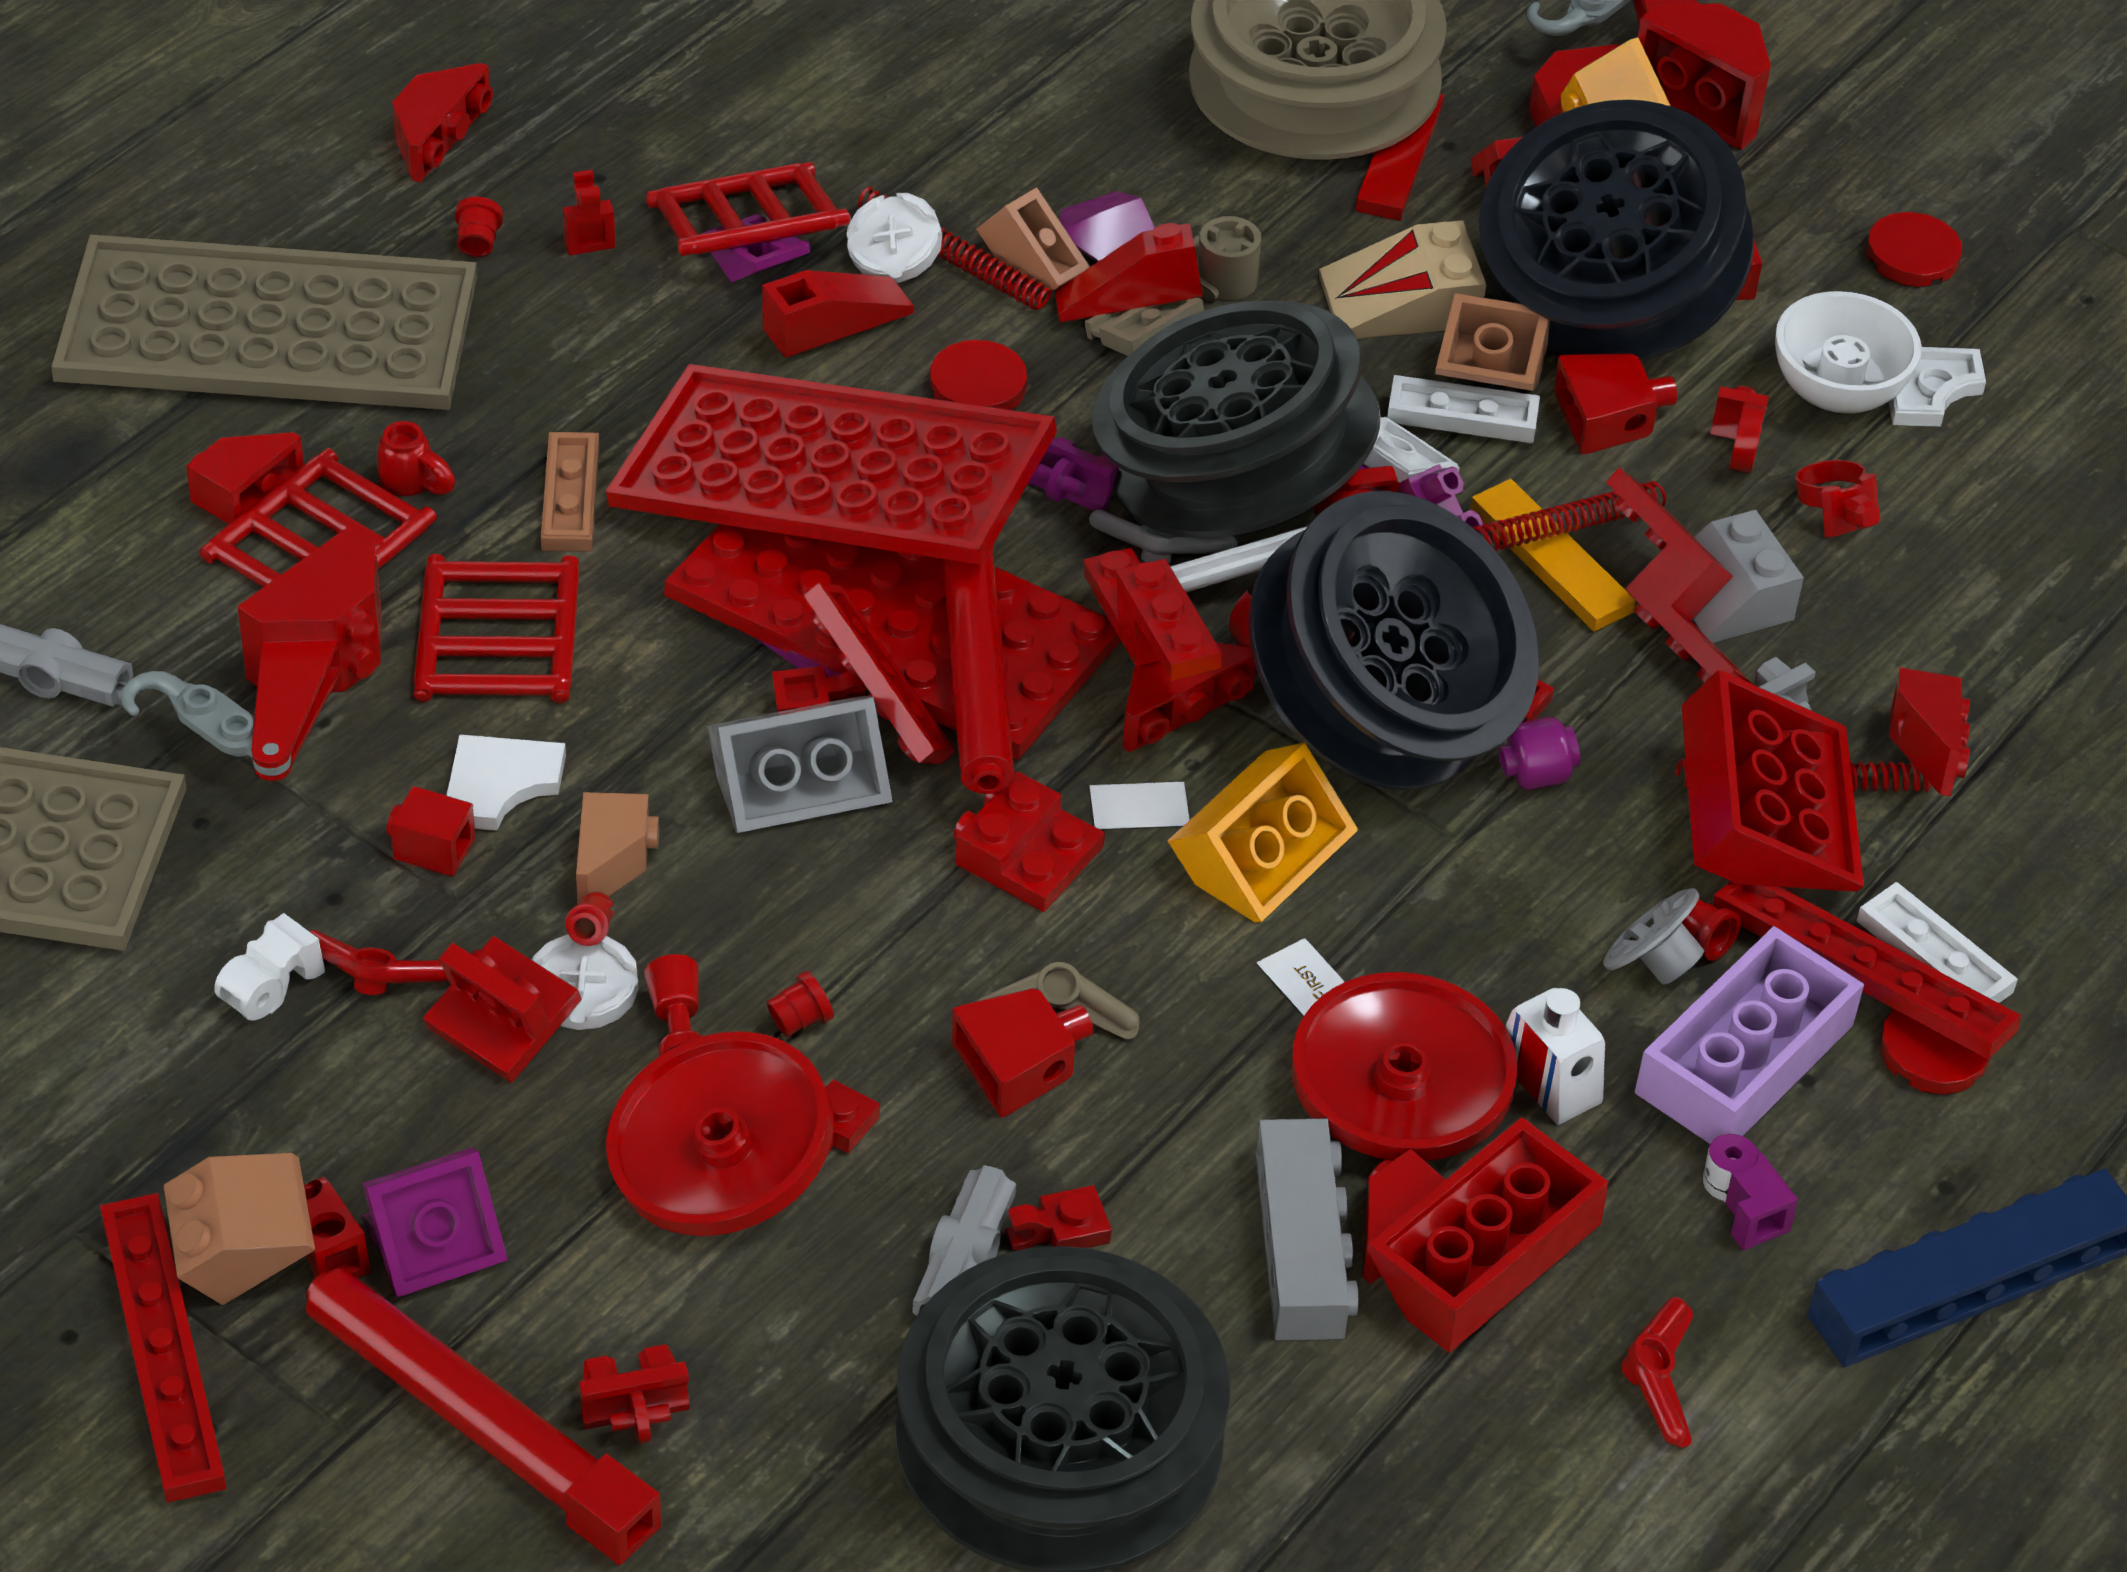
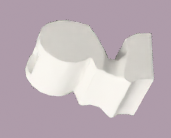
[214,913,325,1021]

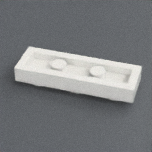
[1387,375,1540,443]
[1857,882,2018,1003]

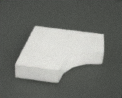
[1889,347,1986,427]
[447,735,566,831]

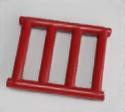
[646,162,851,257]
[199,448,437,587]
[413,554,579,703]

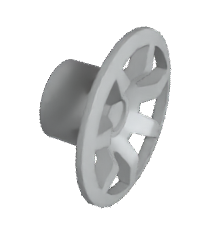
[1603,888,1704,985]

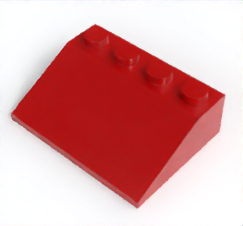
[1681,669,1864,892]

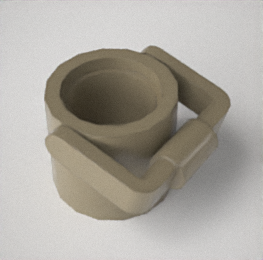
[1193,216,1262,302]

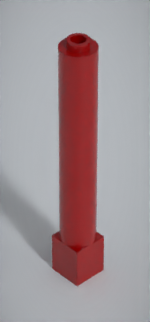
[940,544,1015,794]
[306,1268,661,1566]

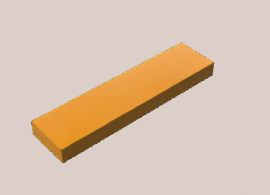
[1470,479,1636,632]

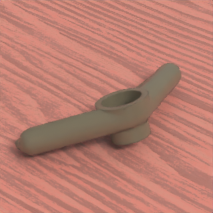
[976,962,1140,1040]

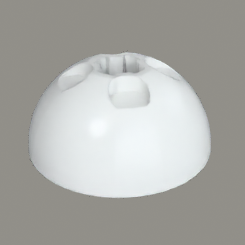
[1775,291,1921,413]

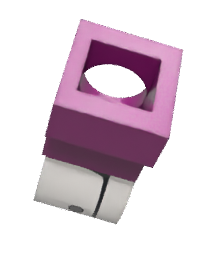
[1703,1134,1798,1251]

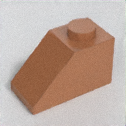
[976,187,1090,290]
[576,792,659,904]

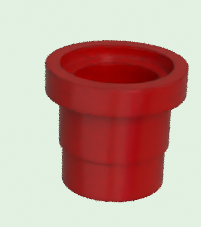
[455,197,504,257]
[1681,899,1741,961]
[766,970,834,1037]

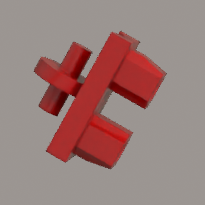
[579,1344,690,1444]

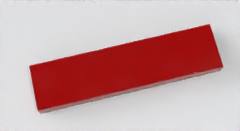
[1355,94,1445,221]

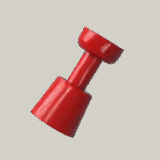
[644,954,702,1056]

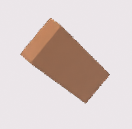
[541,432,600,552]

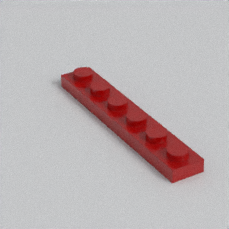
[1713,881,2021,1060]
[100,1193,227,1503]

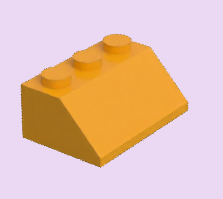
[1560,37,1670,188]
[1167,742,1358,923]

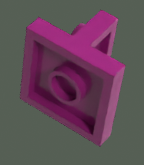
[361,1147,508,1297]

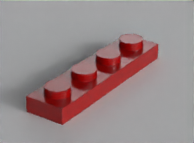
[804,583,956,764]

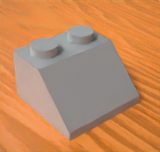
[1691,510,1804,643]

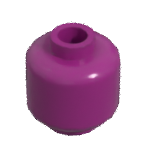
[1499,716,1580,791]

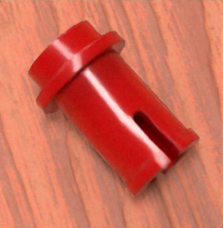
[565,892,614,946]

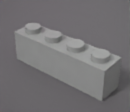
[1256,1119,1358,1341]

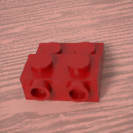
[953,771,1105,912]

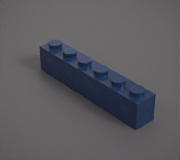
[1807,1168,2127,1368]

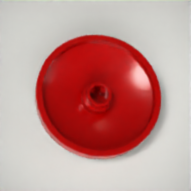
[1291,972,1517,1161]
[606,1031,834,1236]

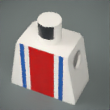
[1505,988,1605,1126]

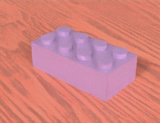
[1635,926,1864,1144]

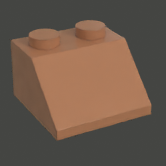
[1436,293,1550,391]
[163,1153,315,1305]

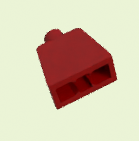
[1553,354,1677,455]
[952,988,1093,1118]

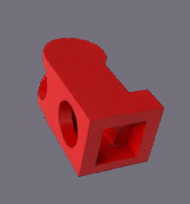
[304,1176,371,1279]

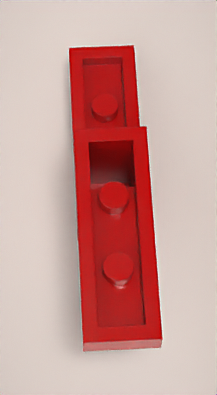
[1606,467,1754,685]
[1083,548,1222,681]

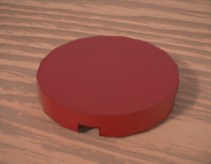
[1866,211,1962,287]
[929,340,1027,410]
[1880,1009,1991,1095]

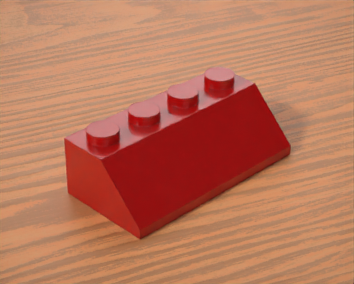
[1367,1117,1609,1353]

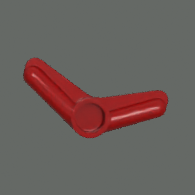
[309,930,449,995]
[1621,1297,1693,1448]

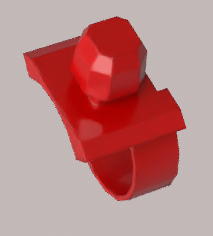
[1710,385,1769,474]
[1796,460,1880,538]

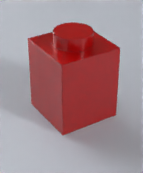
[387,786,475,877]

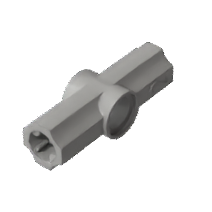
[0,624,133,706]
[912,1165,1016,1316]

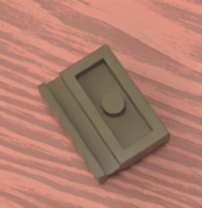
[1085,298,1204,356]

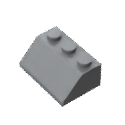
[707,696,893,833]

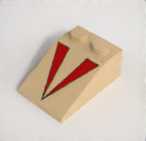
[1319,220,1486,339]

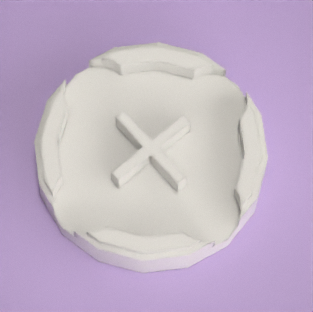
[847,193,943,283]
[532,934,638,1030]

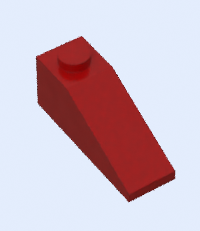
[1055,223,1203,322]

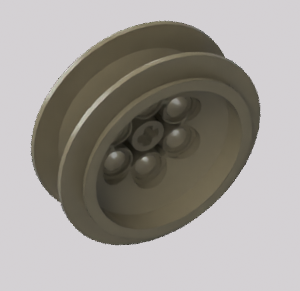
[1189,0,1446,160]

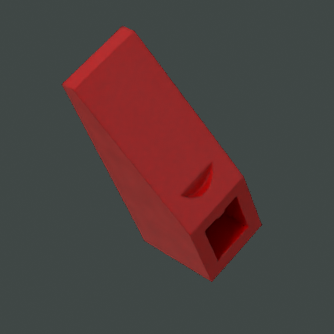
[762,270,914,358]
[1889,667,1970,797]

